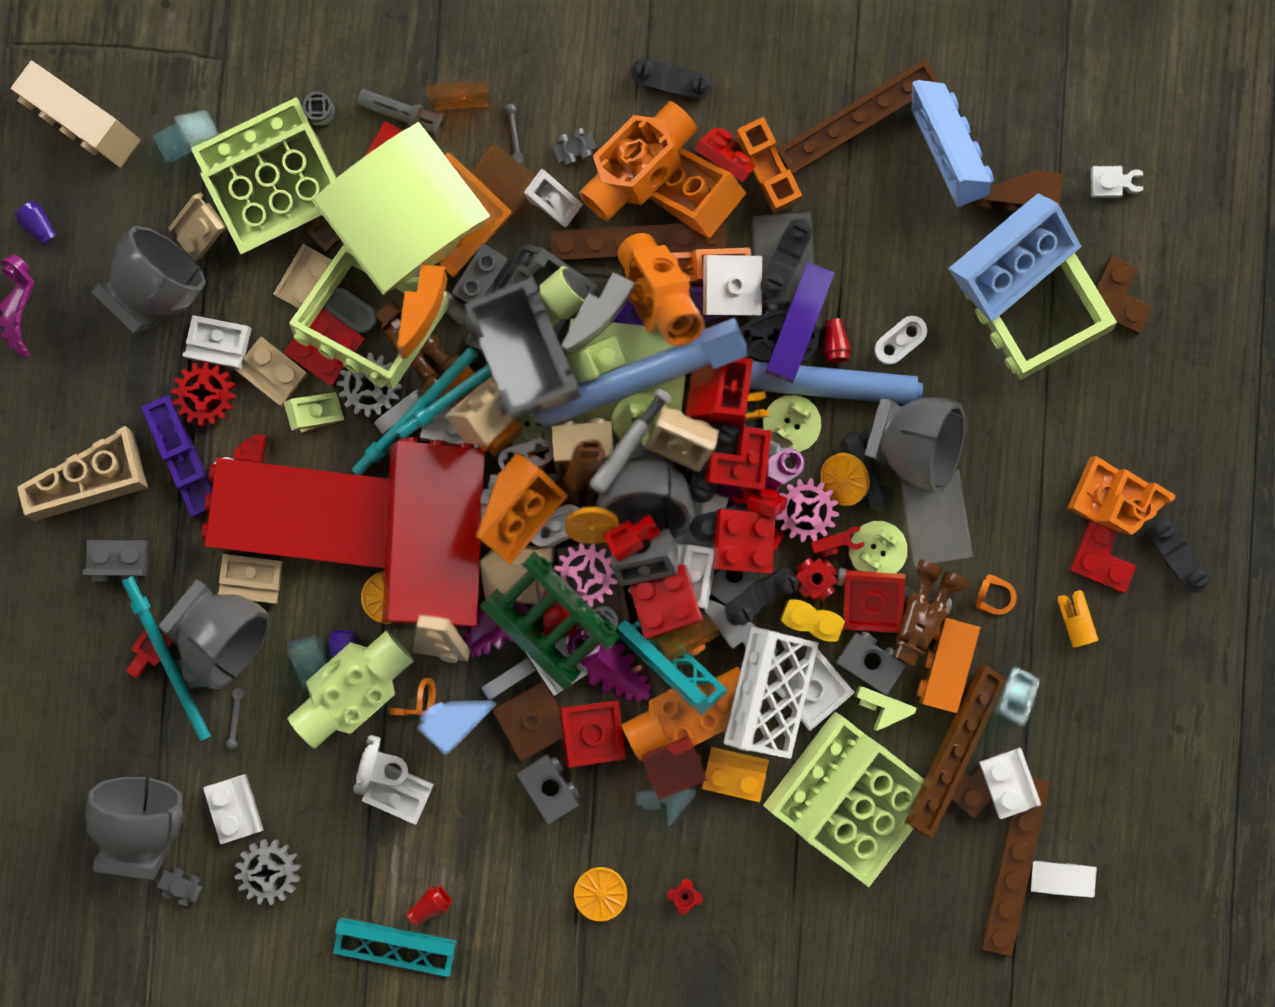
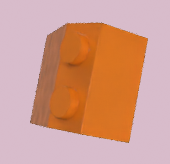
[649,148,746,238]
[477,452,568,565]

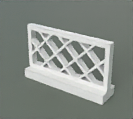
[724,627,819,759]

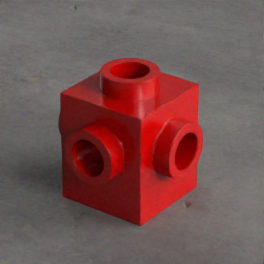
[795,558,838,601]

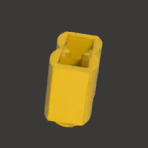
[780,600,845,642]

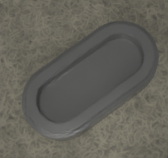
[324,287,378,334]

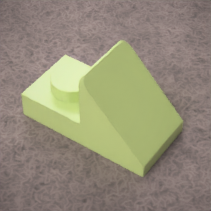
[564,334,627,384]
[284,392,344,432]
[854,685,917,731]

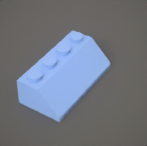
[911,80,994,207]
[948,193,1081,322]
[419,700,497,754]

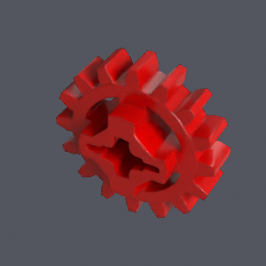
[171,362,237,426]

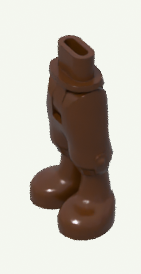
[375,301,460,395]
[555,440,605,508]
[893,559,970,666]

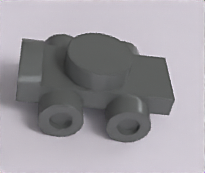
[553,128,597,166]
[157,867,203,906]

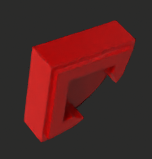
[232,435,268,463]

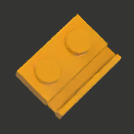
[702,746,769,802]

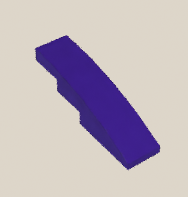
[765,262,834,384]
[141,395,213,518]

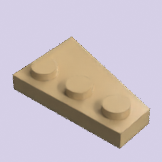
[412,615,470,663]

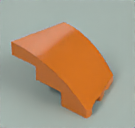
[1067,456,1176,535]

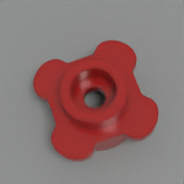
[667,879,703,915]

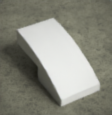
[1031,861,1097,897]

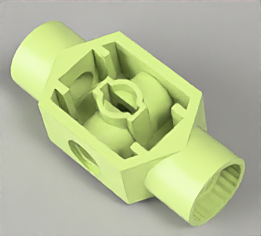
[288,630,414,748]

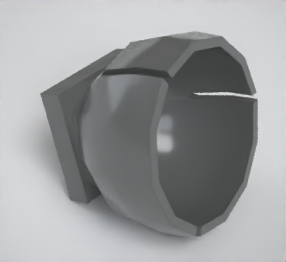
[92,226,206,333]
[865,397,965,493]
[596,443,694,539]
[159,579,270,689]
[85,777,183,880]

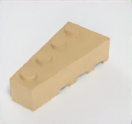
[11,60,141,168]
[445,375,514,445]
[17,426,148,521]

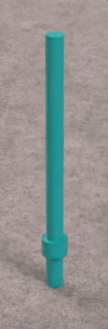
[352,347,478,475]
[397,364,493,439]
[122,576,211,741]

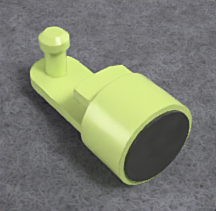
[538,267,590,326]

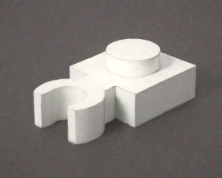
[1091,166,1143,197]

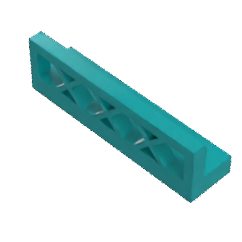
[617,619,727,716]
[333,917,457,977]

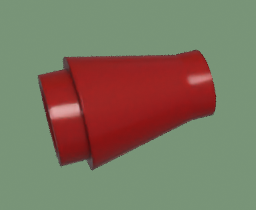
[823,319,852,364]
[407,885,452,926]

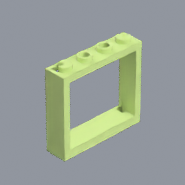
[289,244,450,390]
[964,252,1117,380]

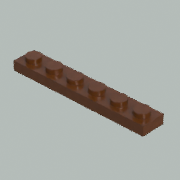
[777,59,941,175]
[551,221,727,261]
[904,665,1008,838]
[981,777,1050,956]

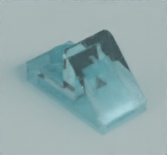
[153,110,219,163]
[287,635,328,690]
[994,666,1041,726]
[636,787,696,827]

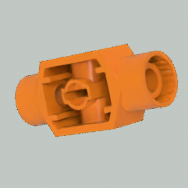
[579,101,698,222]
[617,233,704,346]
[621,667,741,762]

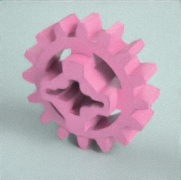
[776,478,839,542]
[554,543,618,607]

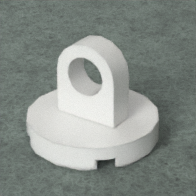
[353,735,408,795]

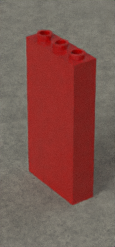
[382,437,484,628]
[201,458,389,568]

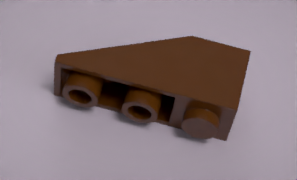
[968,170,1063,214]

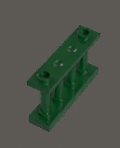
[480,551,619,691]

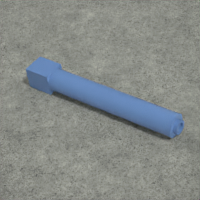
[533,318,747,428]
[750,361,923,405]

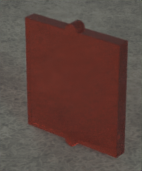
[641,735,707,800]

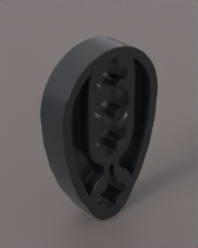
[739,309,819,363]

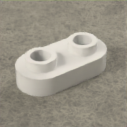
[874,316,927,365]
[531,505,581,548]

